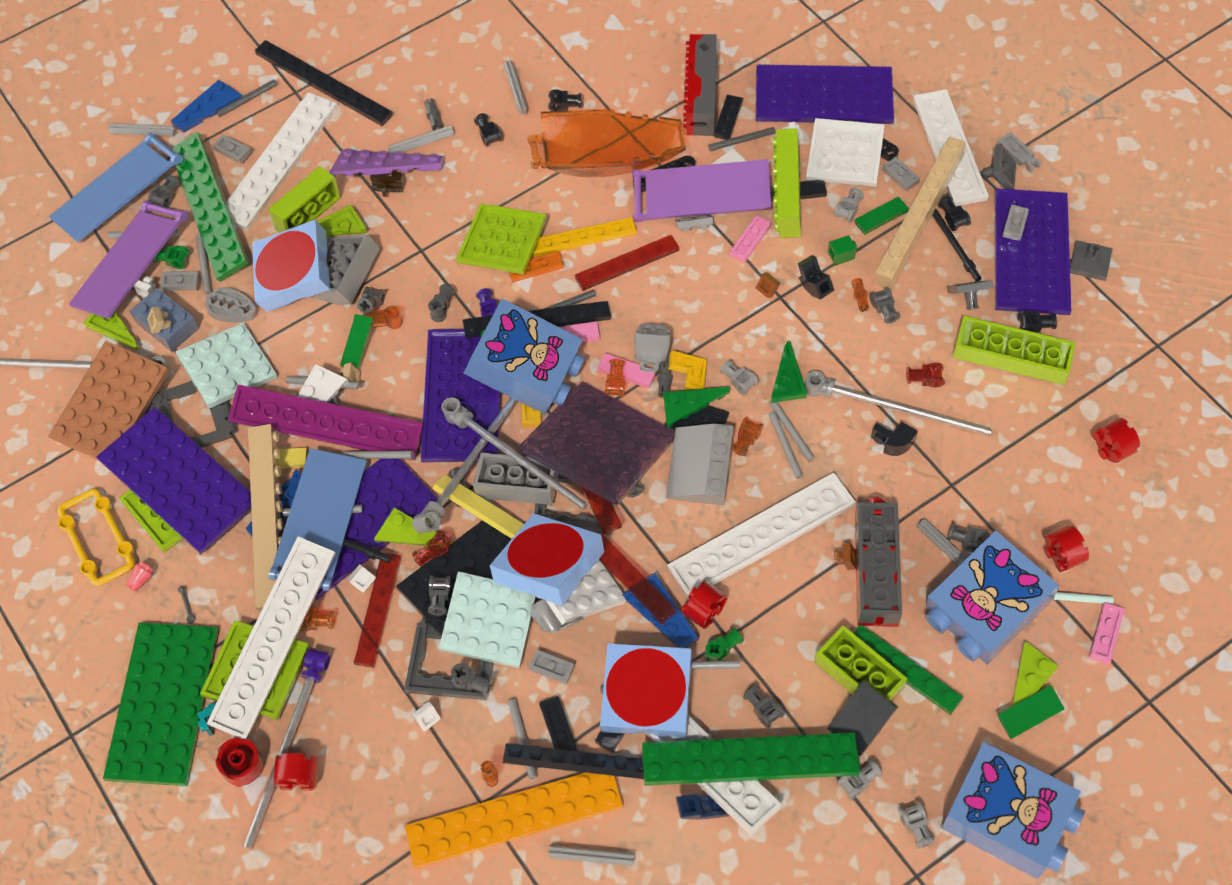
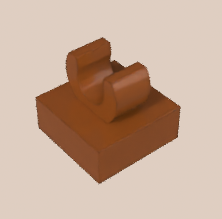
[756,272,780,299]
[834,543,856,570]

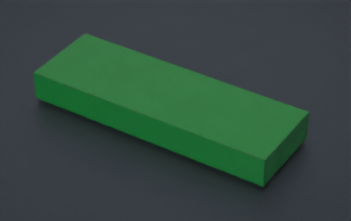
[854,196,909,235]
[340,314,374,370]

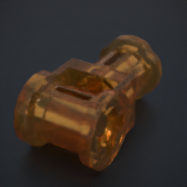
[605,359,626,397]
[731,417,764,456]
[299,607,335,631]

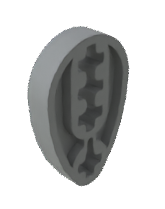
[206,287,257,323]

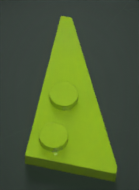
[317,205,367,236]
[83,311,140,351]
[374,508,453,548]
[1012,642,1059,706]

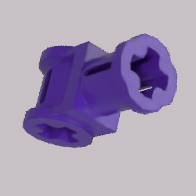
[476,288,498,317]

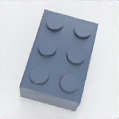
[130,288,199,352]

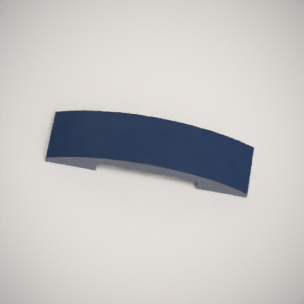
[676,794,730,820]

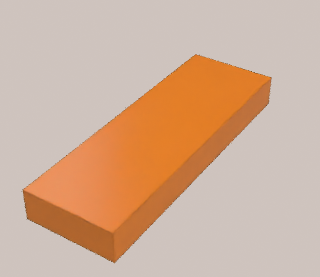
[509,251,564,283]

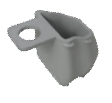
[634,323,671,372]
[530,600,584,633]

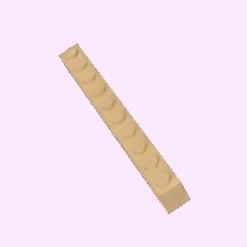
[875,136,966,290]
[248,424,284,613]

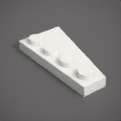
[287,364,349,439]

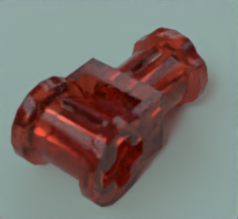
[906,363,945,388]
[412,531,451,566]

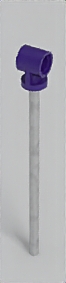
[243,648,331,849]

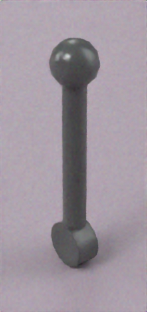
[178,586,195,623]

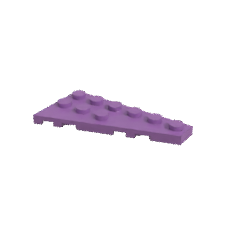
[330,149,444,178]

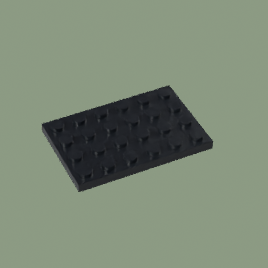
[396,520,511,637]

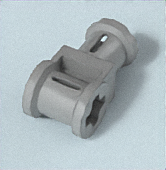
[834,188,864,223]
[720,360,759,395]
[837,760,882,800]
[898,802,935,849]

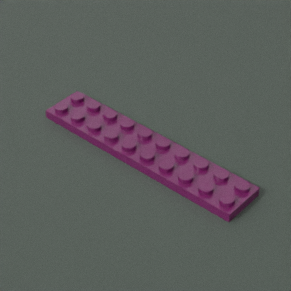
[228,384,424,461]

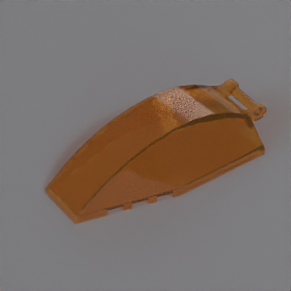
[527,109,686,177]

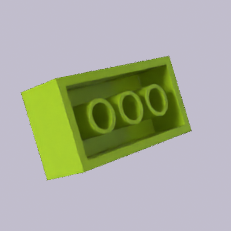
[268,166,341,233]
[814,625,908,701]

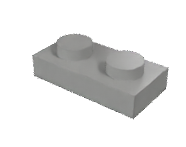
[213,135,251,164]
[883,157,920,191]
[1002,204,1029,241]
[675,215,713,231]
[160,272,200,291]
[528,650,575,685]

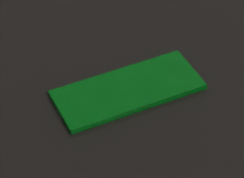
[997,685,1065,739]

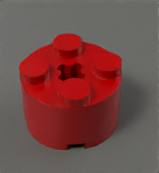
[1093,418,1140,463]
[1044,525,1089,573]
[680,580,727,629]
[215,738,264,787]
[273,753,318,791]

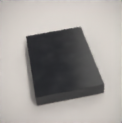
[663,406,730,434]
[828,680,898,756]

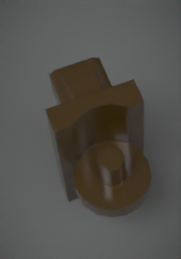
[370,171,404,197]

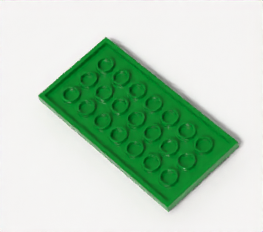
[103,623,219,786]

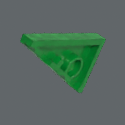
[770,341,807,403]
[663,387,730,428]

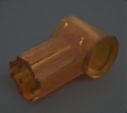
[364,306,403,329]

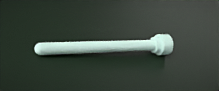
[1053,592,1114,604]

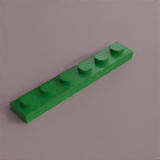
[853,624,963,715]

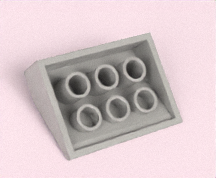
[311,234,380,305]
[666,424,733,506]

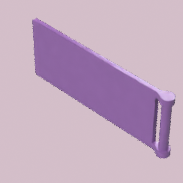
[632,159,771,222]
[69,200,188,319]

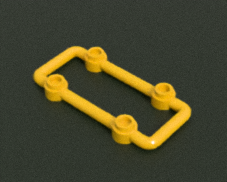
[57,488,135,586]

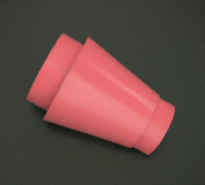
[126,561,153,592]

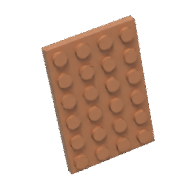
[48,340,170,460]

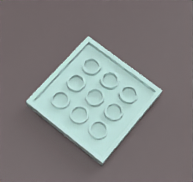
[176,323,277,409]
[439,572,535,668]

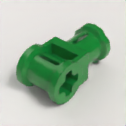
[153,246,190,269]
[705,628,743,661]

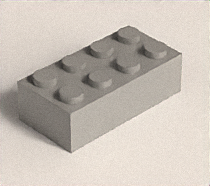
[473,453,559,505]

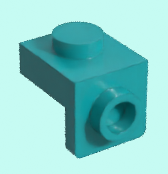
[197,702,216,736]

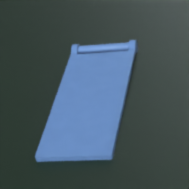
[49,133,183,242]
[269,449,366,591]

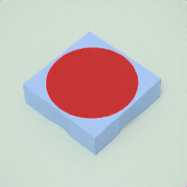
[252,220,330,312]
[490,513,604,606]
[600,643,692,738]

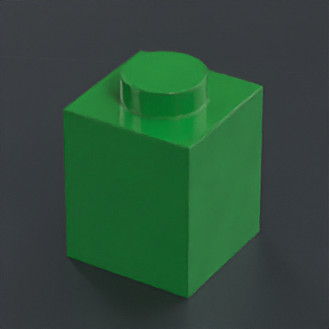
[828,235,857,266]

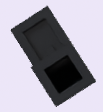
[798,255,834,300]
[871,422,918,456]

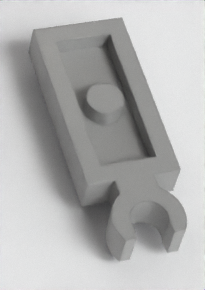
[997,132,1041,173]

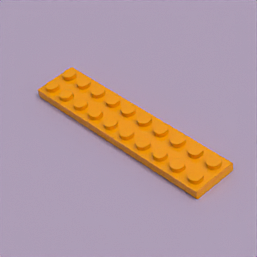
[405,773,623,869]

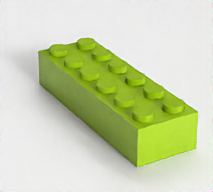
[773,128,801,238]
[953,316,1076,385]

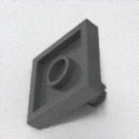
[983,143,1017,189]
[1070,240,1113,281]
[947,280,994,310]

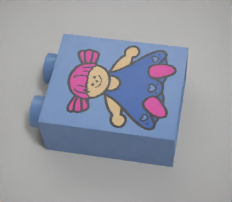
[464,298,585,415]
[925,531,1059,665]
[941,742,1085,879]

